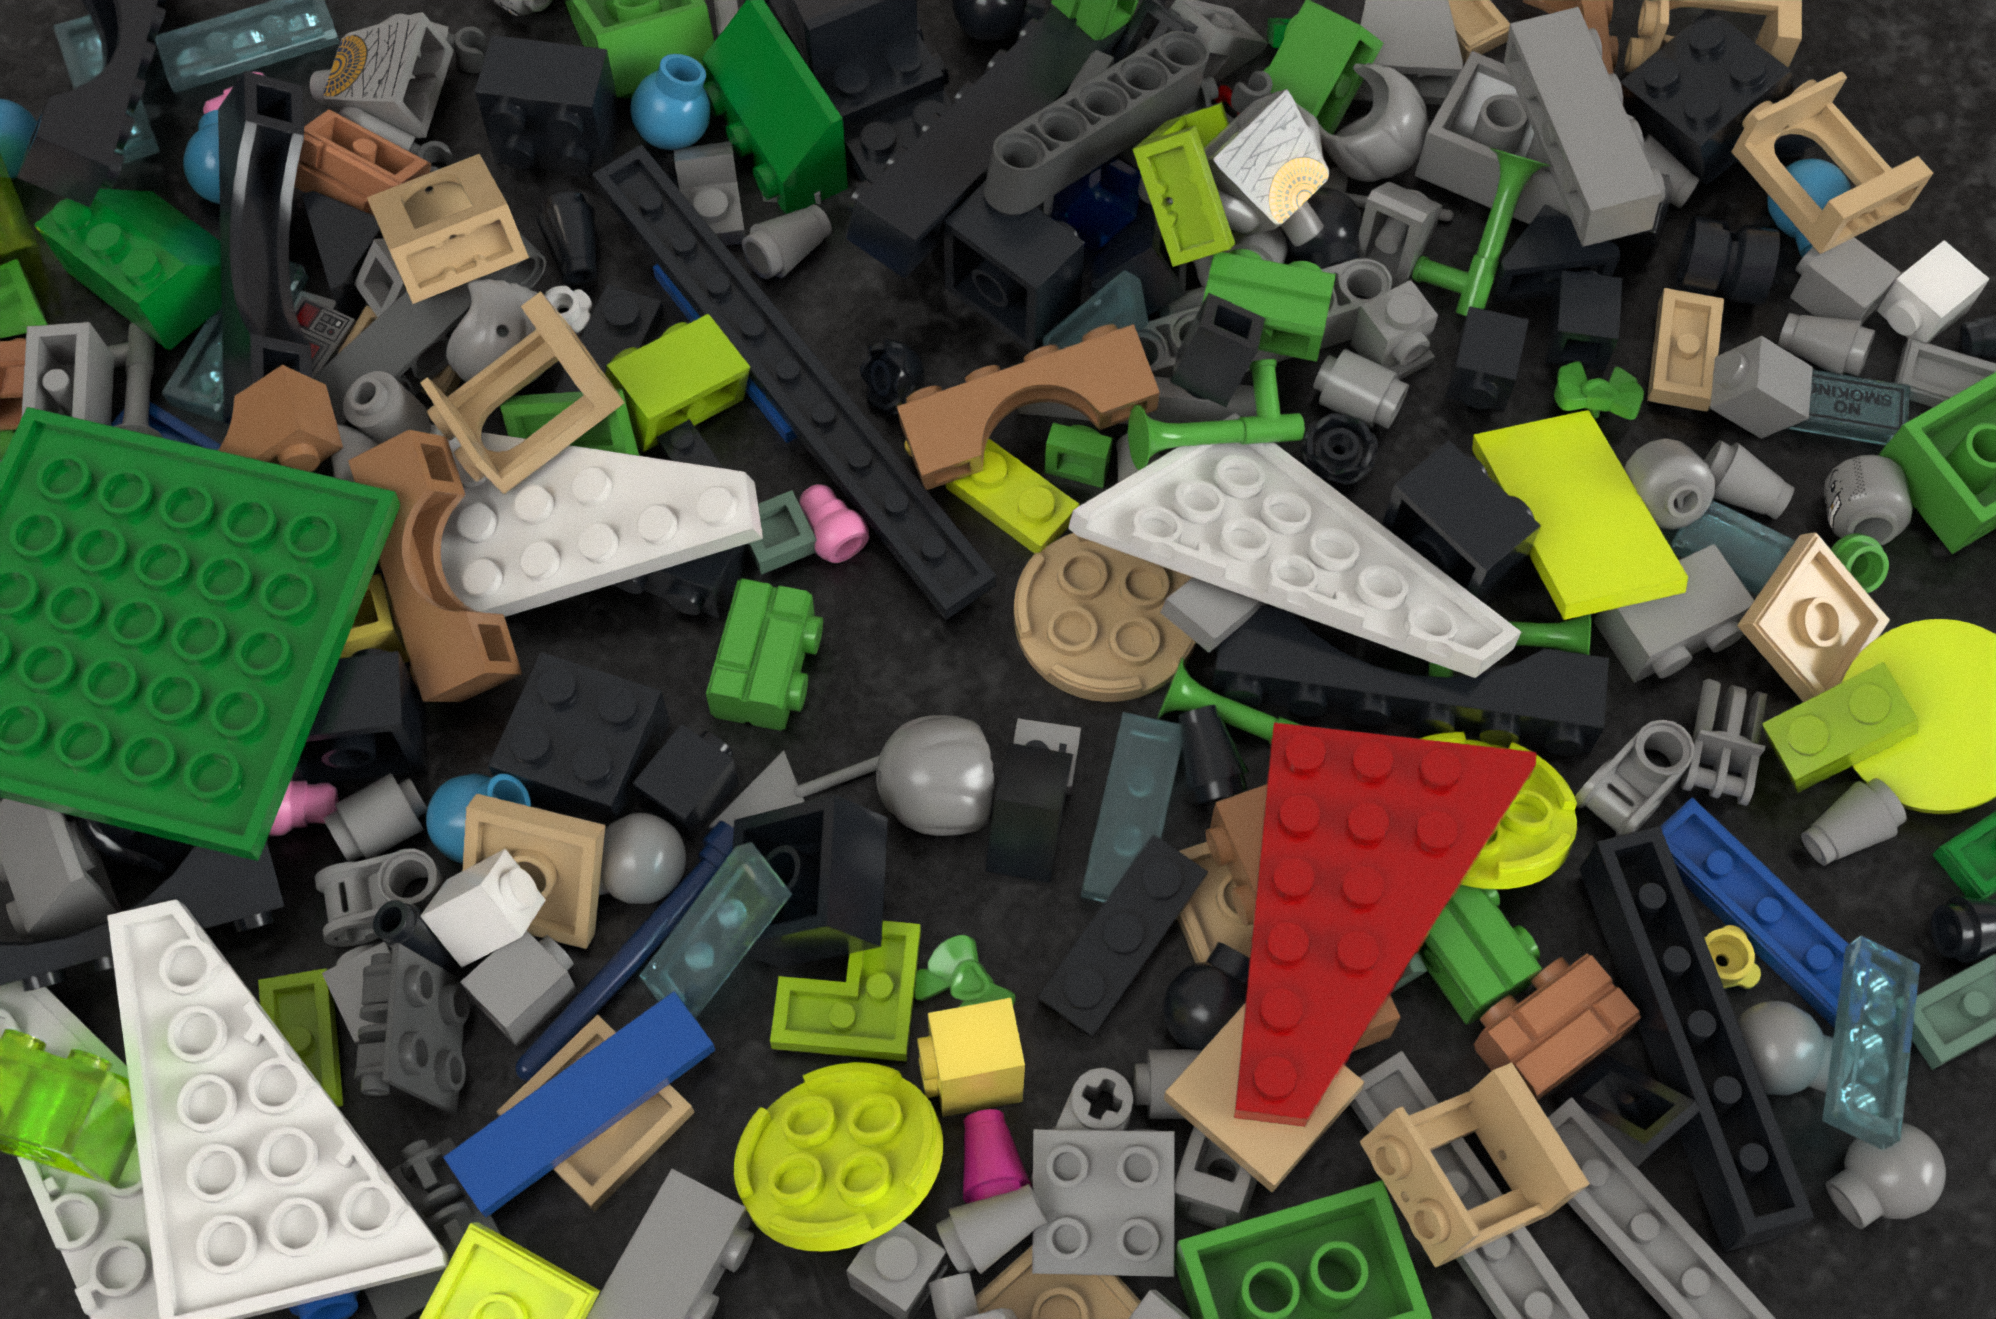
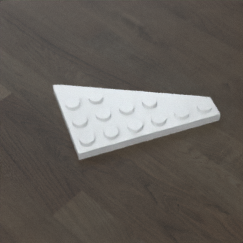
[1068,413,1521,678]
[430,425,763,617]
[107,899,449,1319]

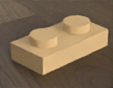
[1647,288,1724,412]

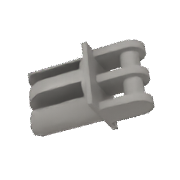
[1681,679,1767,806]

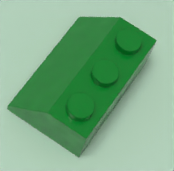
[702,0,848,214]
[34,188,222,351]

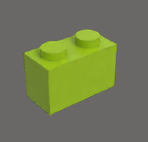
[605,314,750,452]
[1762,662,1918,793]

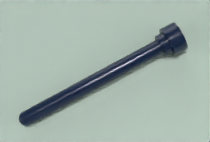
[515,821,734,1082]

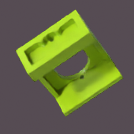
[1132,102,1235,267]

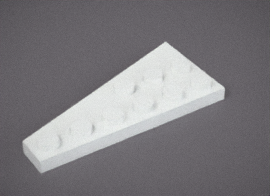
[0,980,160,1319]

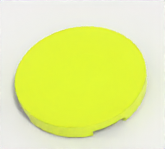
[1842,619,1996,814]
[1420,732,1577,889]
[734,1062,943,1252]

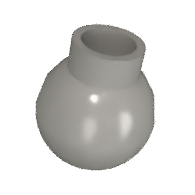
[599,813,686,904]
[1736,1001,1847,1096]
[1825,1121,1946,1229]

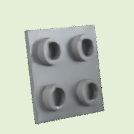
[1032,1129,1175,1277]

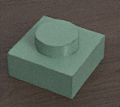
[748,490,817,575]

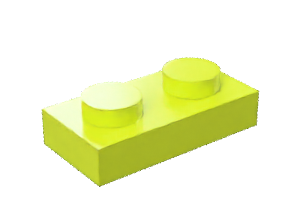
[946,439,1080,554]

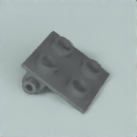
[354,943,470,1114]
[364,1137,501,1319]

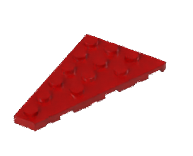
[1234,722,1537,1127]

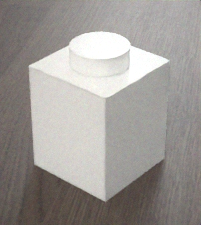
[1877,240,1989,344]
[420,849,546,967]

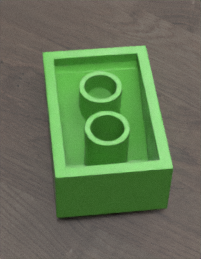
[564,0,714,99]

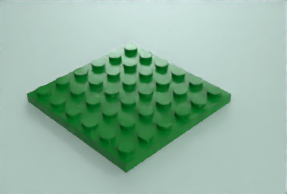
[0,407,400,861]

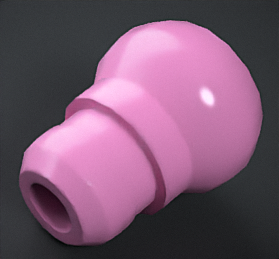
[799,484,869,563]
[269,780,339,836]

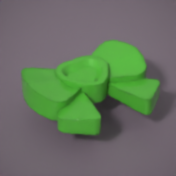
[1554,361,1644,420]
[915,935,1015,1007]

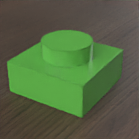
[1045,422,1113,488]

